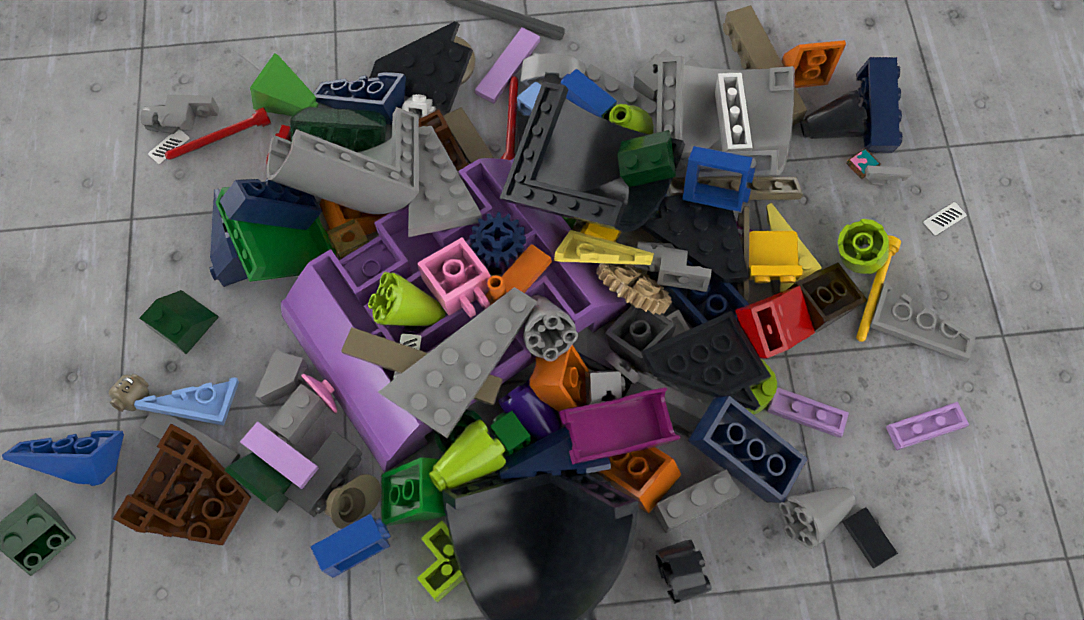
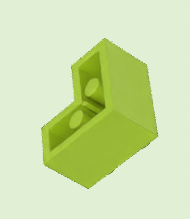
[417,520,464,603]

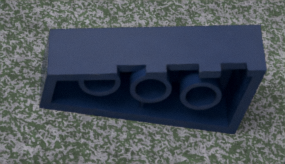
[856,57,903,153]
[220,178,322,230]

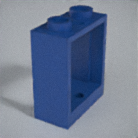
[683,146,755,212]
[310,514,391,578]

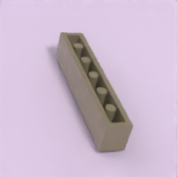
[723,5,807,125]

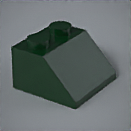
[618,130,676,187]
[139,290,219,354]
[224,452,293,513]

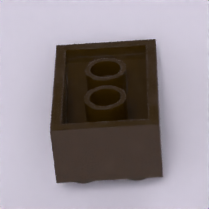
[787,262,867,334]

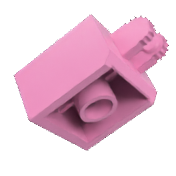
[417,238,491,318]

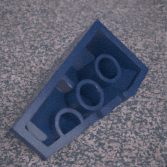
[209,188,248,287]

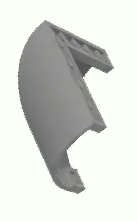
[657,56,795,177]
[267,107,419,214]

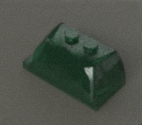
[290,107,386,152]

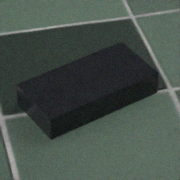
[842,507,898,568]

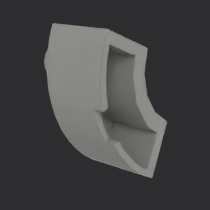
[521,53,585,87]

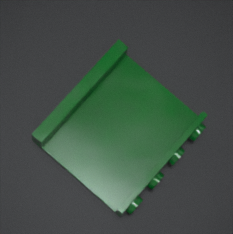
[215,187,338,282]

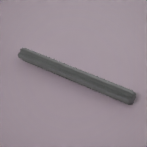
[445,0,565,40]

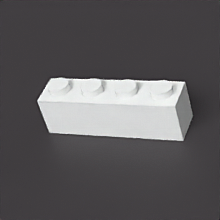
[715,73,753,152]

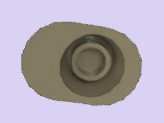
[324,474,381,529]

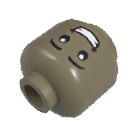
[109,374,149,412]

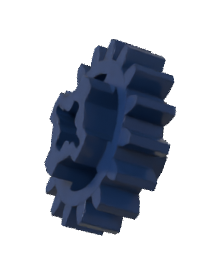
[470,212,526,268]

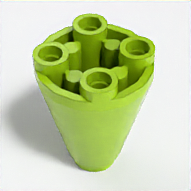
[609,104,654,135]
[368,272,446,326]
[429,419,506,492]

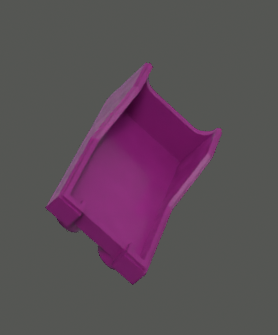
[560,387,681,465]

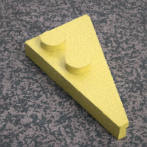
[766,203,822,292]
[554,230,654,265]

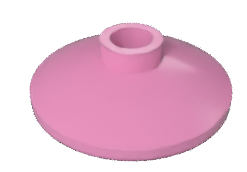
[301,374,338,414]

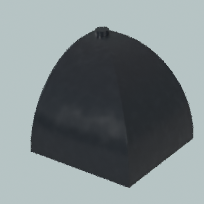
[500,81,685,232]
[442,469,638,620]

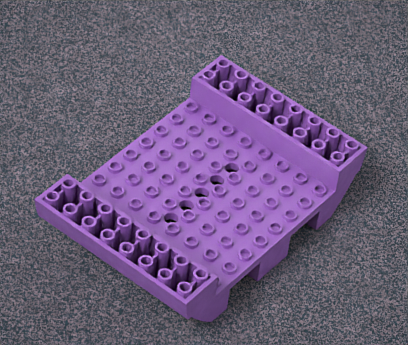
[281,158,631,473]

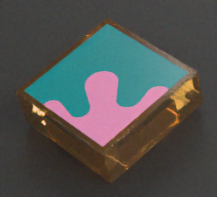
[846,148,881,180]

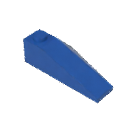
[2,430,124,486]

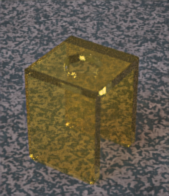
[327,218,369,259]

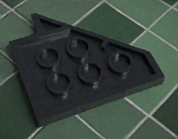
[369,21,473,113]
[641,195,749,284]
[641,311,771,411]

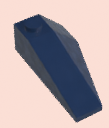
[313,72,406,125]
[495,427,611,479]

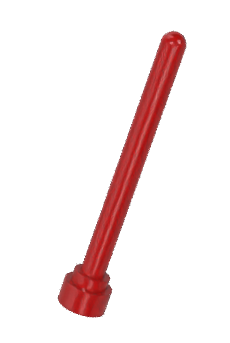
[501,76,519,160]
[165,107,272,160]

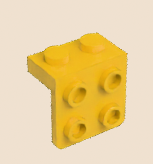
[749,231,803,283]

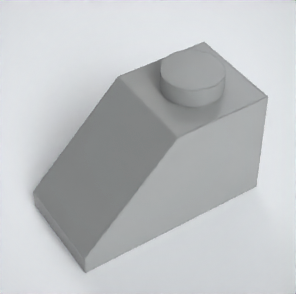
[255,350,309,405]

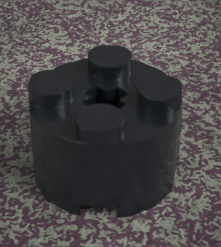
[655,539,712,604]

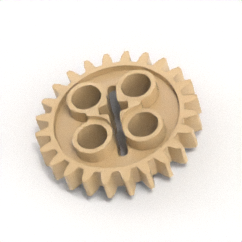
[596,263,672,315]

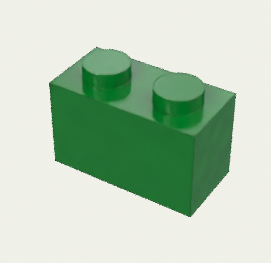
[490,411,531,457]

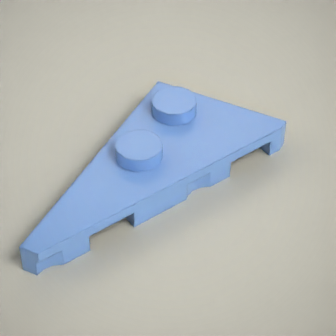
[134,377,239,426]

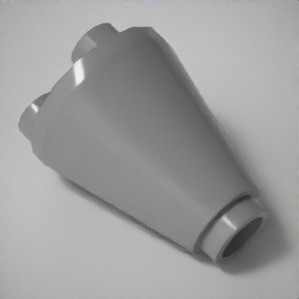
[523,295,578,361]
[779,487,855,549]

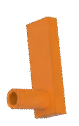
[485,244,552,305]

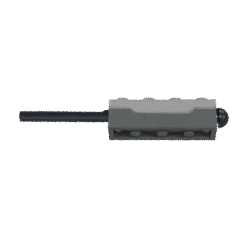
[578,352,708,438]

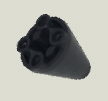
[800,90,867,139]

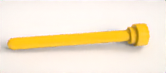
[856,235,901,342]

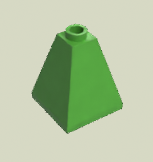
[250,53,319,118]

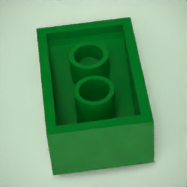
[381,457,447,526]

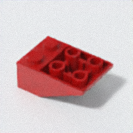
[735,286,815,358]

